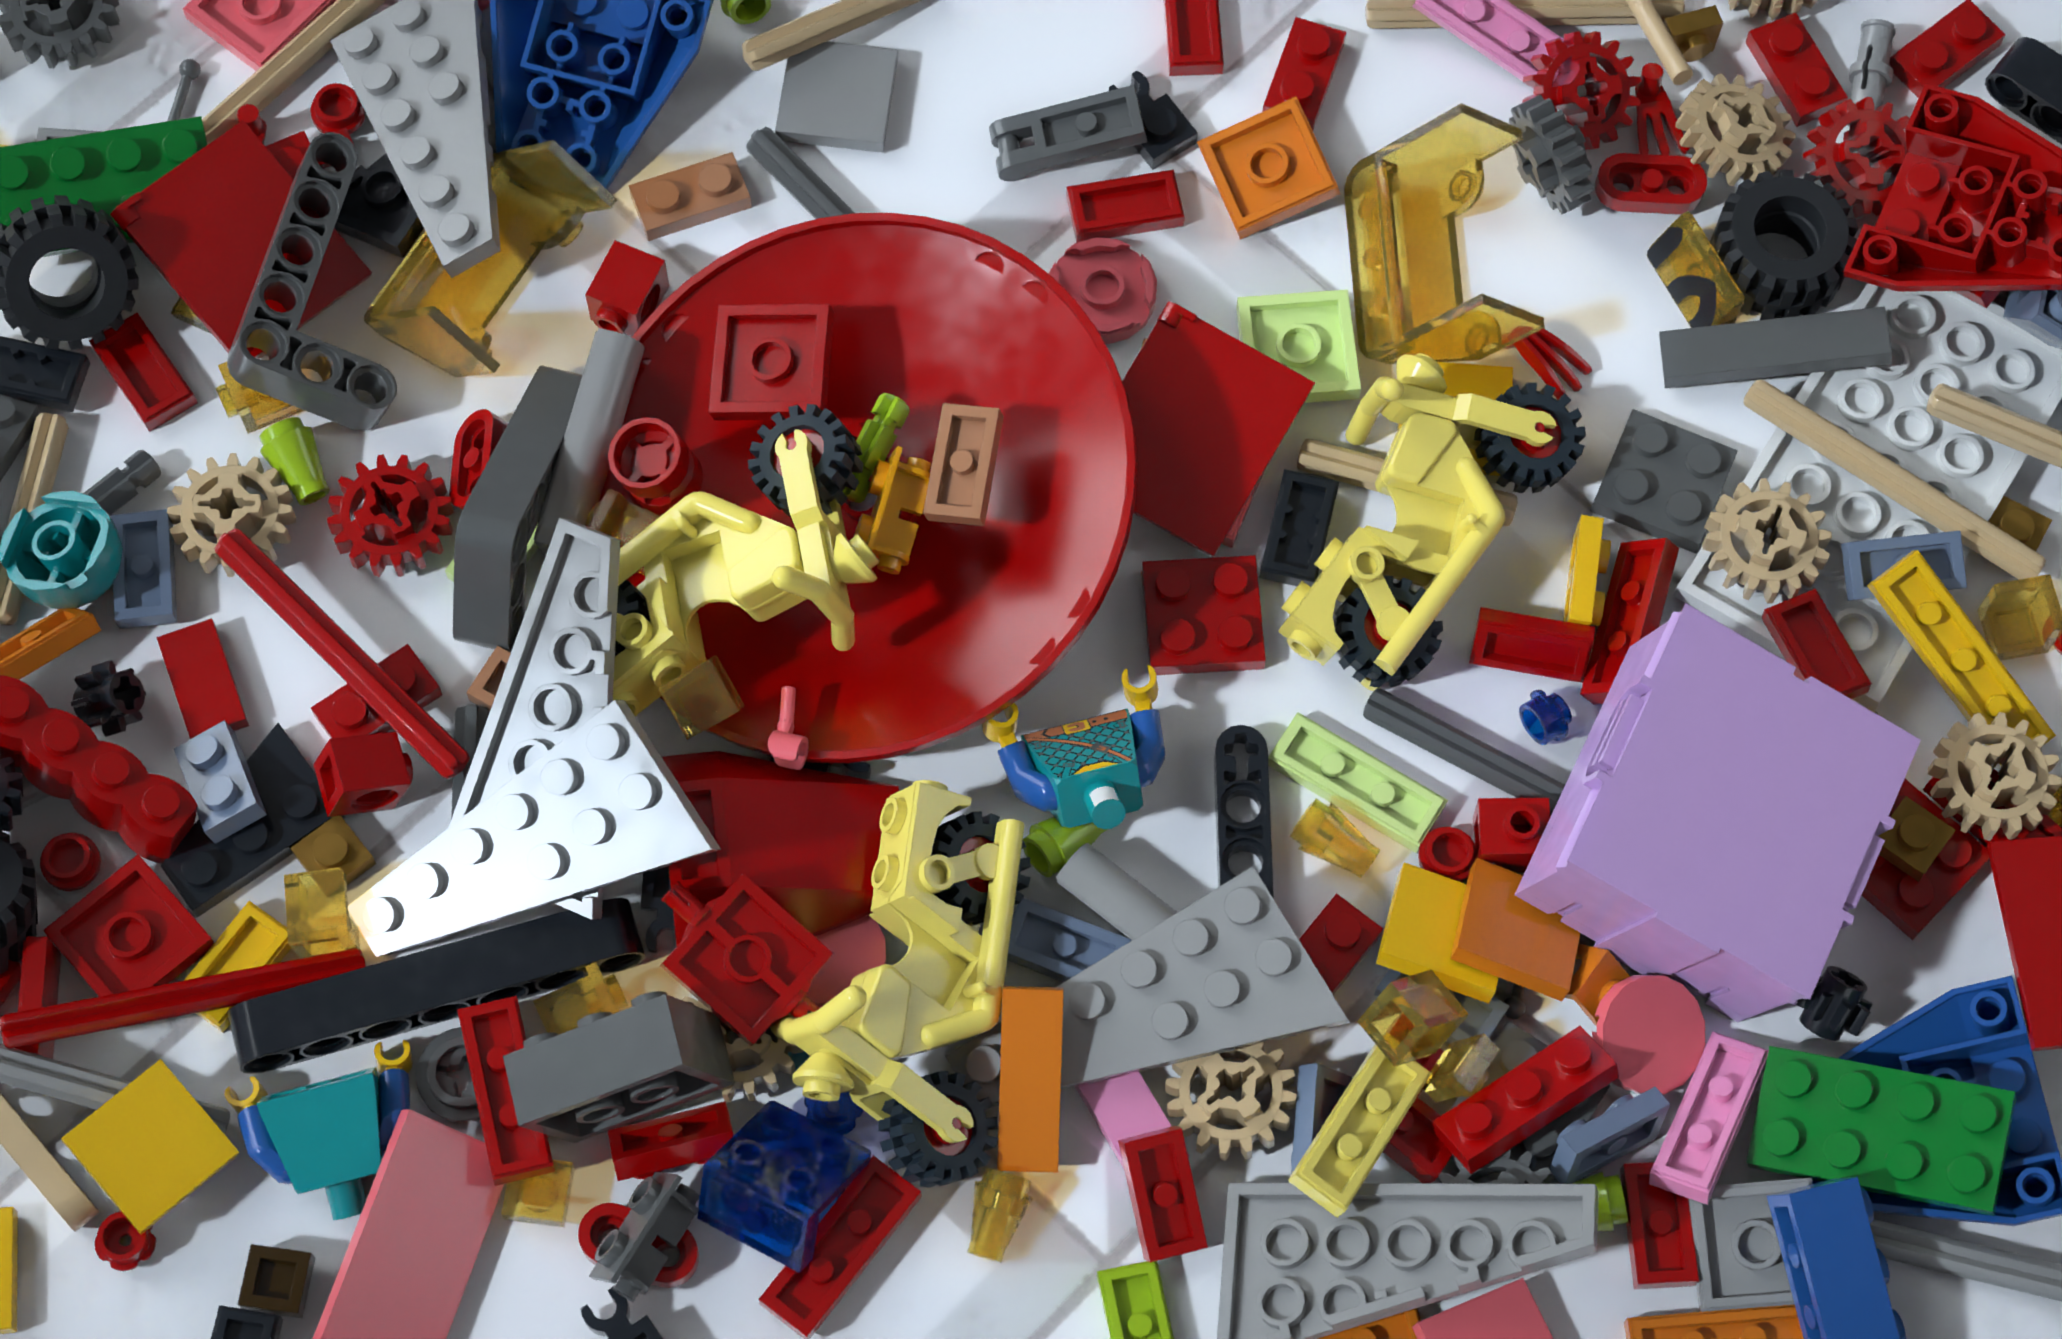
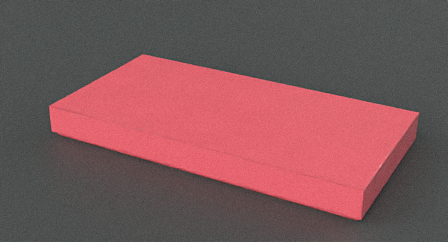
[313,1109,504,1339]

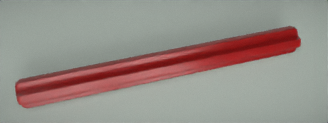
[214,528,470,779]
[0,948,366,1048]

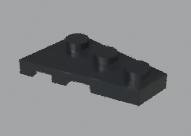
[334,126,490,258]
[160,723,346,918]

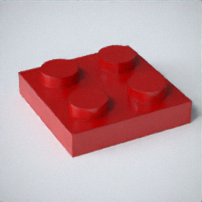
[708,304,835,420]
[1141,555,1266,675]
[1861,778,1989,940]
[43,854,214,997]

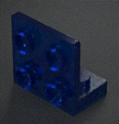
[697,1100,871,1273]

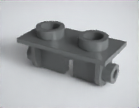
[589,1172,700,1302]

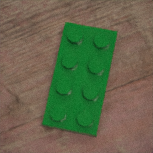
[0,116,207,258]
[1746,1046,2017,1216]

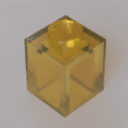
[1357,969,1469,1067]

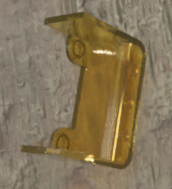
[1344,103,1545,364]
[364,140,618,377]

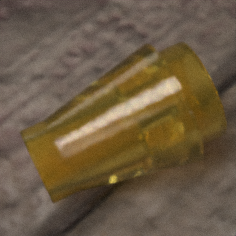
[1289,798,1380,878]
[967,1168,1033,1263]

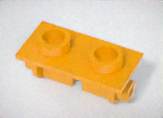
[854,446,931,574]

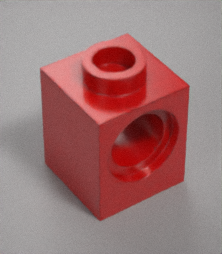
[585,240,669,337]
[313,731,413,817]

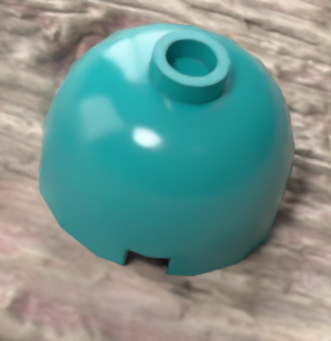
[0,491,123,609]

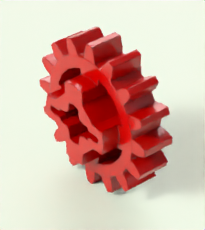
[1522,31,1641,150]
[1803,97,1910,219]
[327,454,454,577]

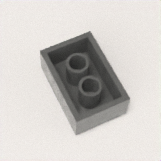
[503,991,735,1143]

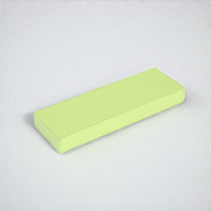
[1268,712,1448,853]

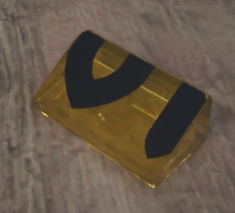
[1646,211,1745,328]

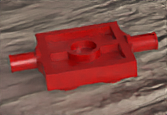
[660,873,834,1046]

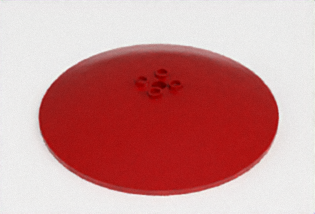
[592,213,1138,763]

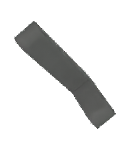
[227,132,397,431]
[453,365,582,653]

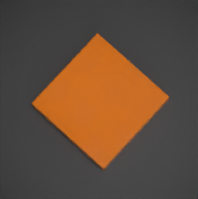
[1197,96,1341,240]
[1450,858,1580,1001]

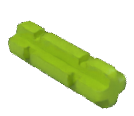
[842,393,910,503]

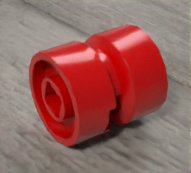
[608,417,703,514]

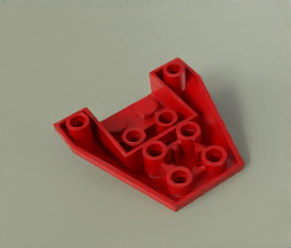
[1843,83,2062,292]
[661,751,899,945]

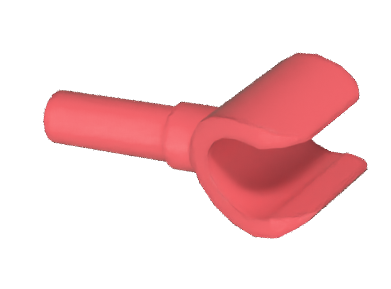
[768,686,808,770]

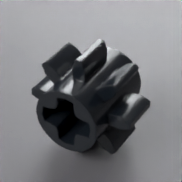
[71,660,146,737]
[1796,966,1873,1041]

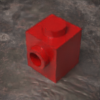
[1473,798,1550,873]

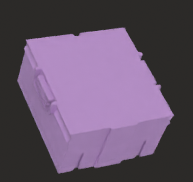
[1514,603,1921,1022]

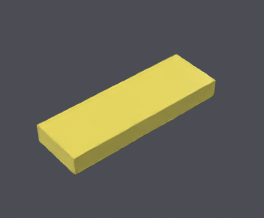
[1288,1037,1432,1218]

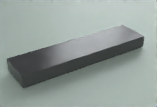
[1659,306,1892,389]

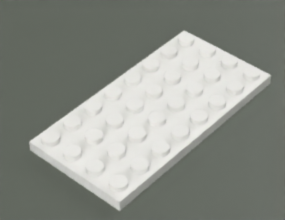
[1673,283,2062,711]

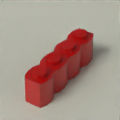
[0,675,198,864]

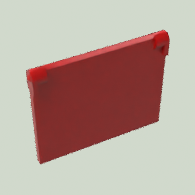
[110,120,372,359]
[1122,301,1315,557]
[1987,835,2062,1051]

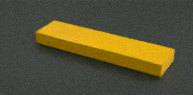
[1867,550,2056,766]

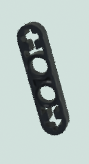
[1214,725,1274,899]

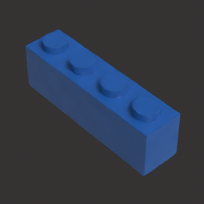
[1767,1177,1906,1339]

